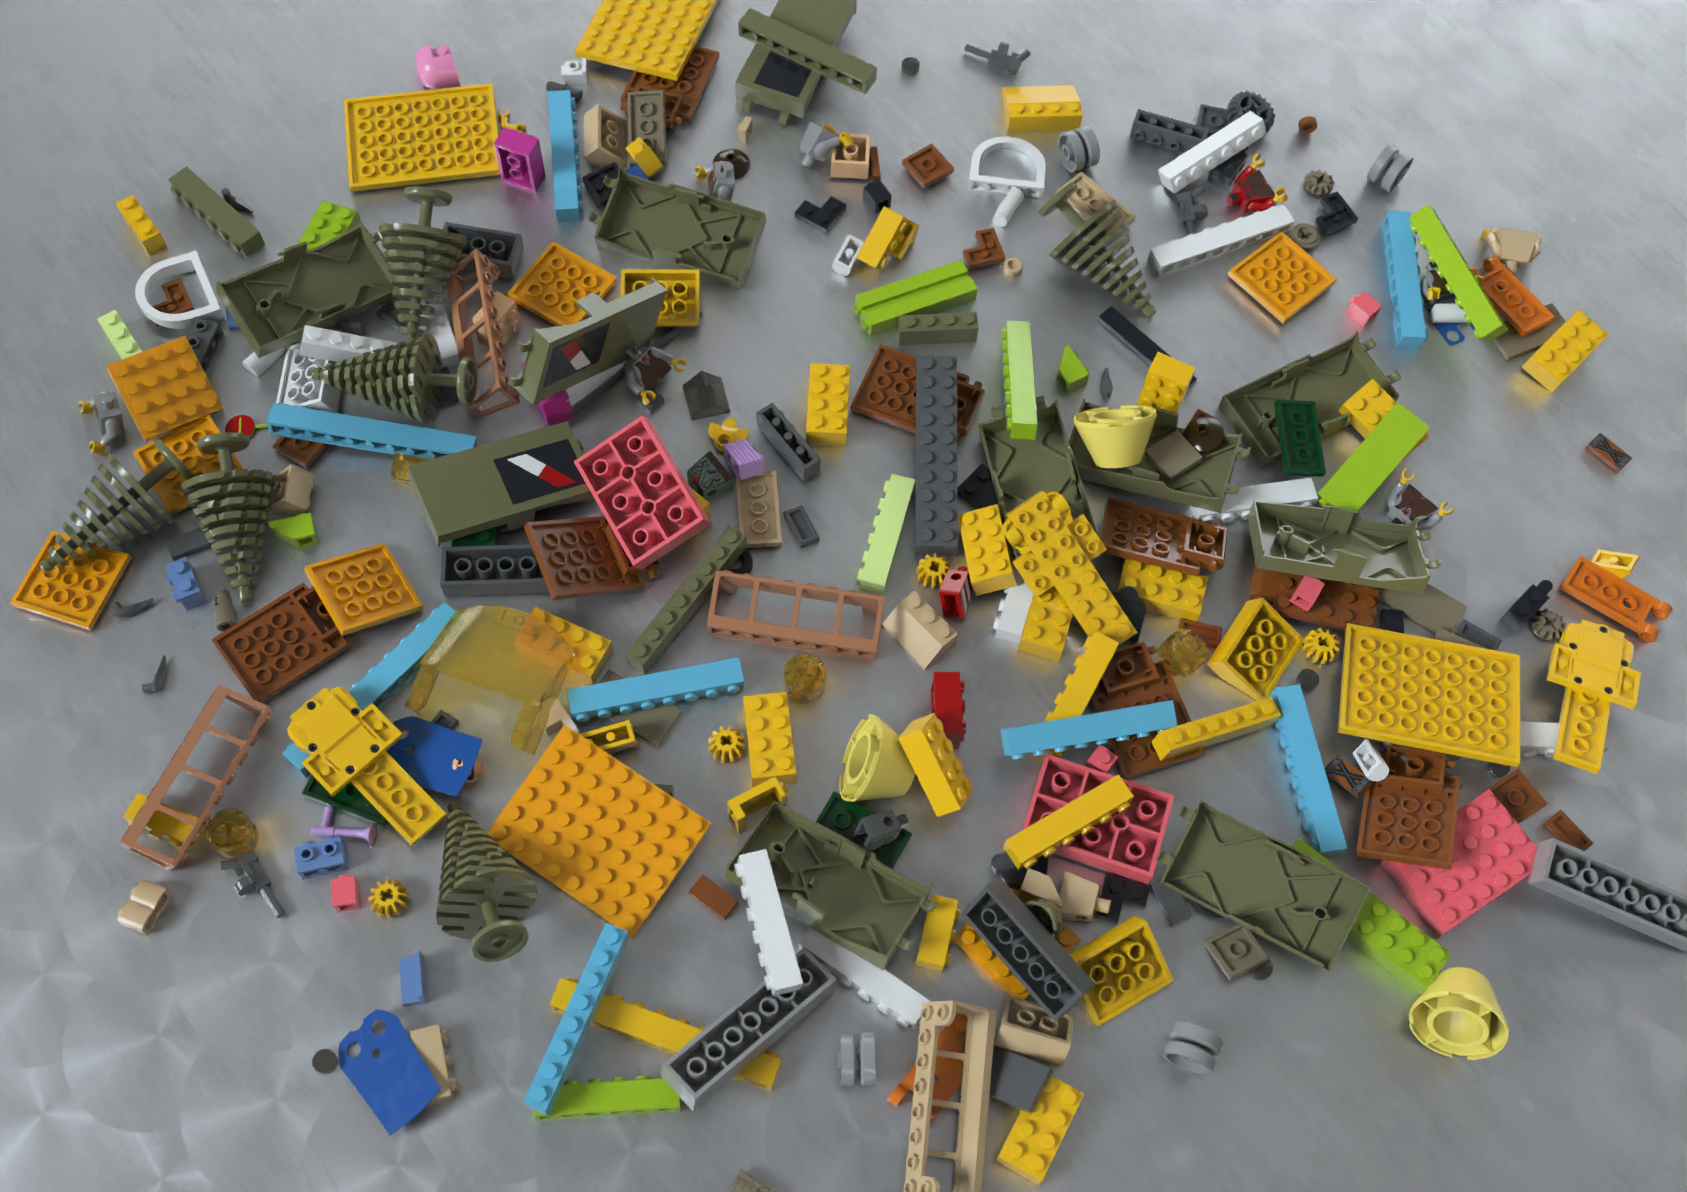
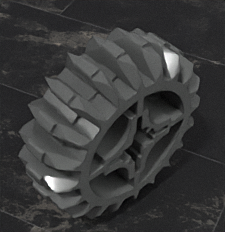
[1226,91,1276,132]

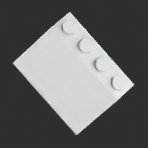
[276,343,341,413]

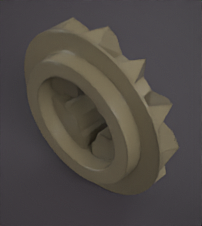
[1304,169,1335,195]
[1289,223,1320,251]
[1531,608,1566,641]

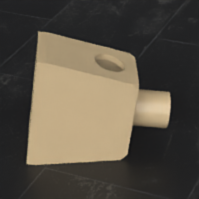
[1059,871,1111,922]

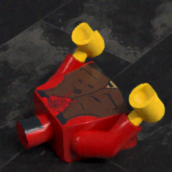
[1227,153,1287,213]

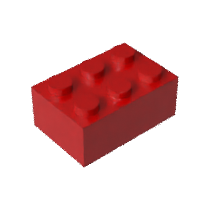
[930,672,966,749]

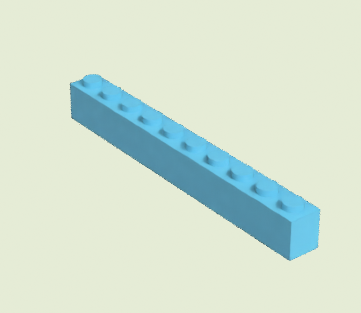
[266,403,478,460]
[282,602,466,778]

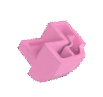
[414,44,461,89]

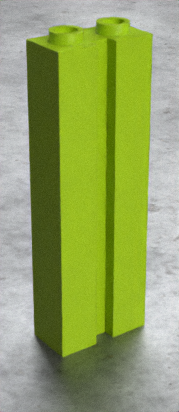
[853,260,978,336]
[1317,402,1430,511]

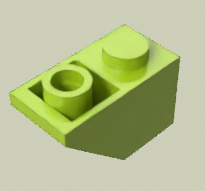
[1056,345,1090,394]
[268,513,319,549]

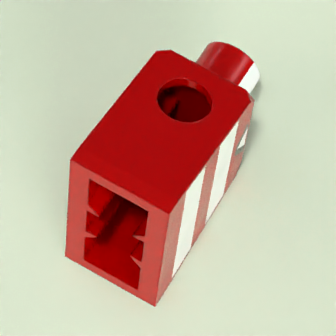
[939,566,972,620]

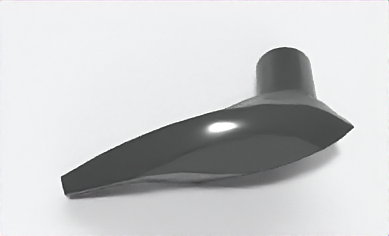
[221,188,254,214]
[1101,368,1113,401]
[111,598,154,617]
[142,655,166,693]

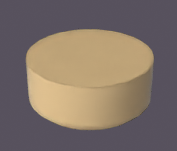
[1003,257,1023,277]

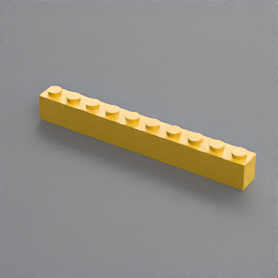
[549,977,782,1091]

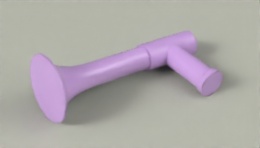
[311,806,378,846]

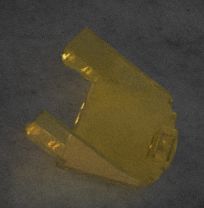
[404,605,575,756]

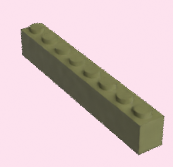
[738,8,877,95]
[625,525,747,675]

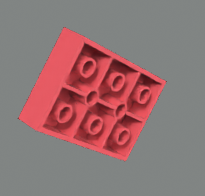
[574,415,711,570]
[1022,754,1175,885]
[1379,789,1537,939]

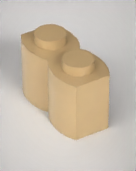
[118,879,172,935]

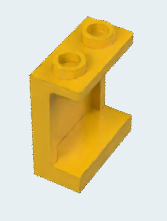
[727,777,788,834]

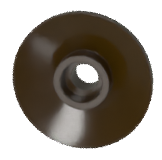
[713,149,750,179]
[1183,417,1224,453]

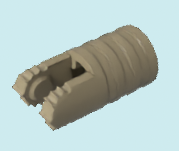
[213,588,236,631]
[730,1170,777,1192]

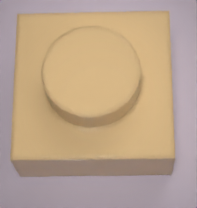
[737,116,753,144]

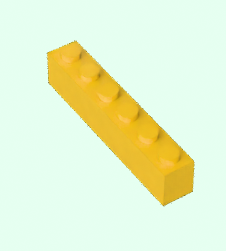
[1044,631,1119,758]
[1152,697,1281,761]
[1003,774,1134,870]

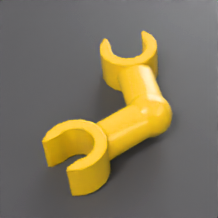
[497,108,526,133]

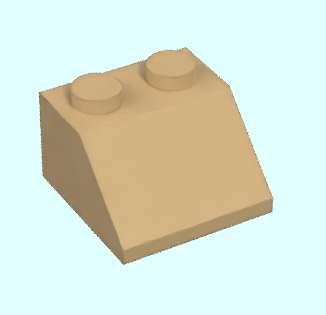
[266,464,314,516]

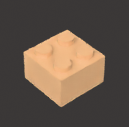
[831,133,870,179]
[472,291,521,347]

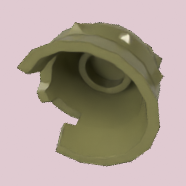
[1024,899,1064,937]

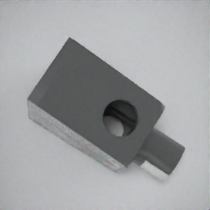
[853,809,909,851]

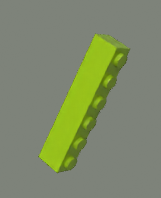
[533,1076,681,1120]

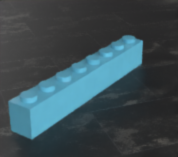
[548,90,583,222]
[1383,211,1428,348]
[566,657,744,722]
[1269,684,1348,858]
[1000,700,1177,759]
[523,923,630,1117]

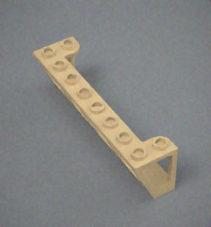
[904,1000,996,1192]

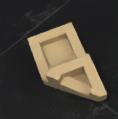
[1020,868,1063,908]

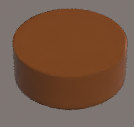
[1298,116,1318,134]

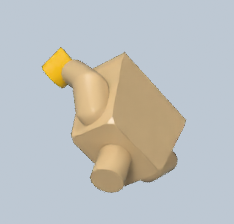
[1481,228,1543,275]

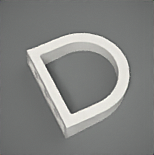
[968,137,1046,199]
[135,250,226,329]

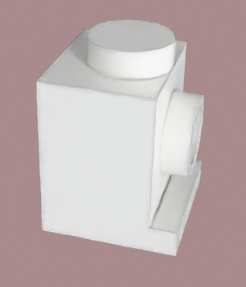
[561,58,588,85]

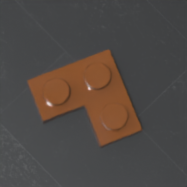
[963,227,1005,270]
[152,279,195,327]

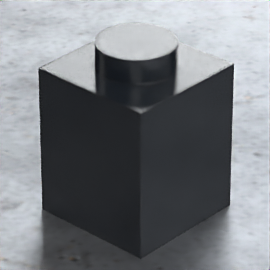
[863,180,892,214]

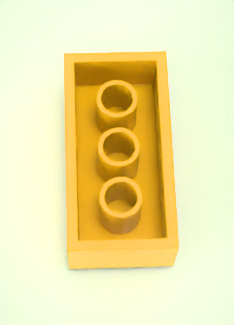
[1522,309,1609,393]
[1137,352,1196,414]
[806,363,850,446]
[1339,379,1429,466]
[957,504,1017,596]
[1116,559,1208,621]
[1018,586,1073,662]
[514,607,614,685]
[743,692,797,788]
[898,713,973,817]
[995,1076,1084,1185]

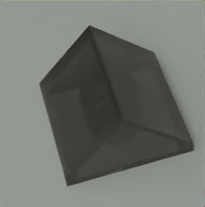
[682,371,730,421]

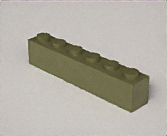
[168,166,264,256]

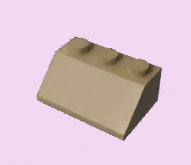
[584,104,627,167]
[882,590,958,670]
[994,994,1074,1066]

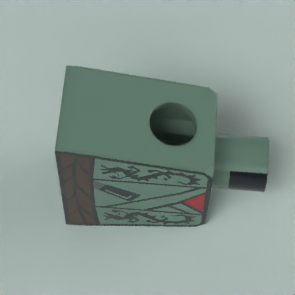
[687,451,734,501]

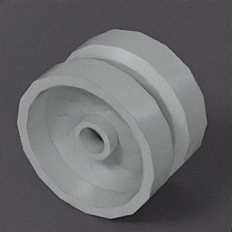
[1058,125,1100,173]
[1367,143,1414,193]
[1162,1021,1223,1076]
[838,1031,876,1087]

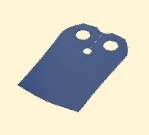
[386,716,483,797]
[338,1009,441,1135]

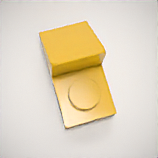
[625,137,664,178]
[890,218,919,260]
[1591,549,1640,579]

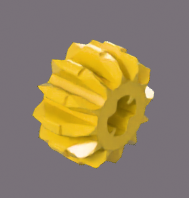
[916,553,952,589]
[1302,627,1340,665]
[708,725,745,763]
[368,878,409,918]

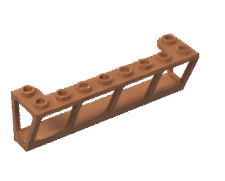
[447,249,520,419]
[707,570,885,661]
[118,685,272,871]

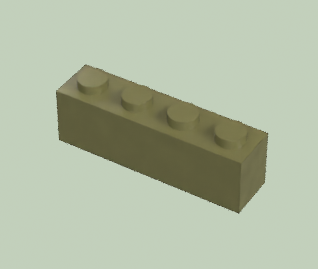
[897,312,979,345]

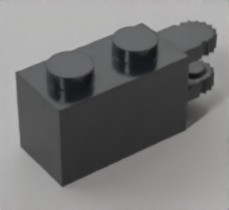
[1207,147,1249,191]
[1499,580,1553,634]

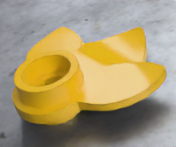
[708,417,749,452]

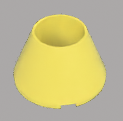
[1074,405,1157,468]
[839,714,916,802]
[1409,967,1509,1060]

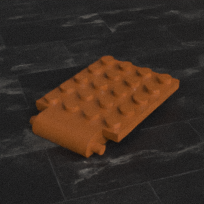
[620,46,719,129]
[850,344,985,439]
[1099,497,1228,576]
[524,516,661,600]
[1249,561,1379,630]
[211,583,358,703]
[1090,642,1205,779]
[1356,745,1461,870]

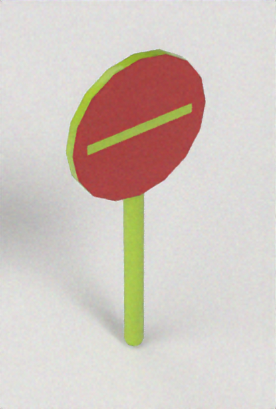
[225,415,268,438]

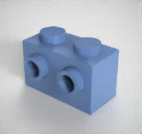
[165,557,207,610]
[294,836,349,880]

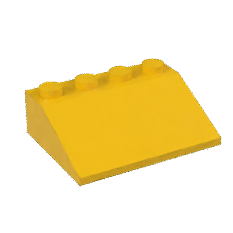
[1002,85,1083,132]
[621,269,701,327]
[1207,598,1304,701]
[1069,916,1174,1027]

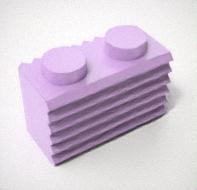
[724,438,765,480]

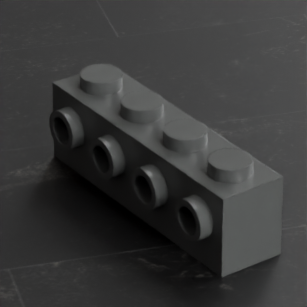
[1129,109,1209,153]
[187,318,224,374]
[756,402,821,482]

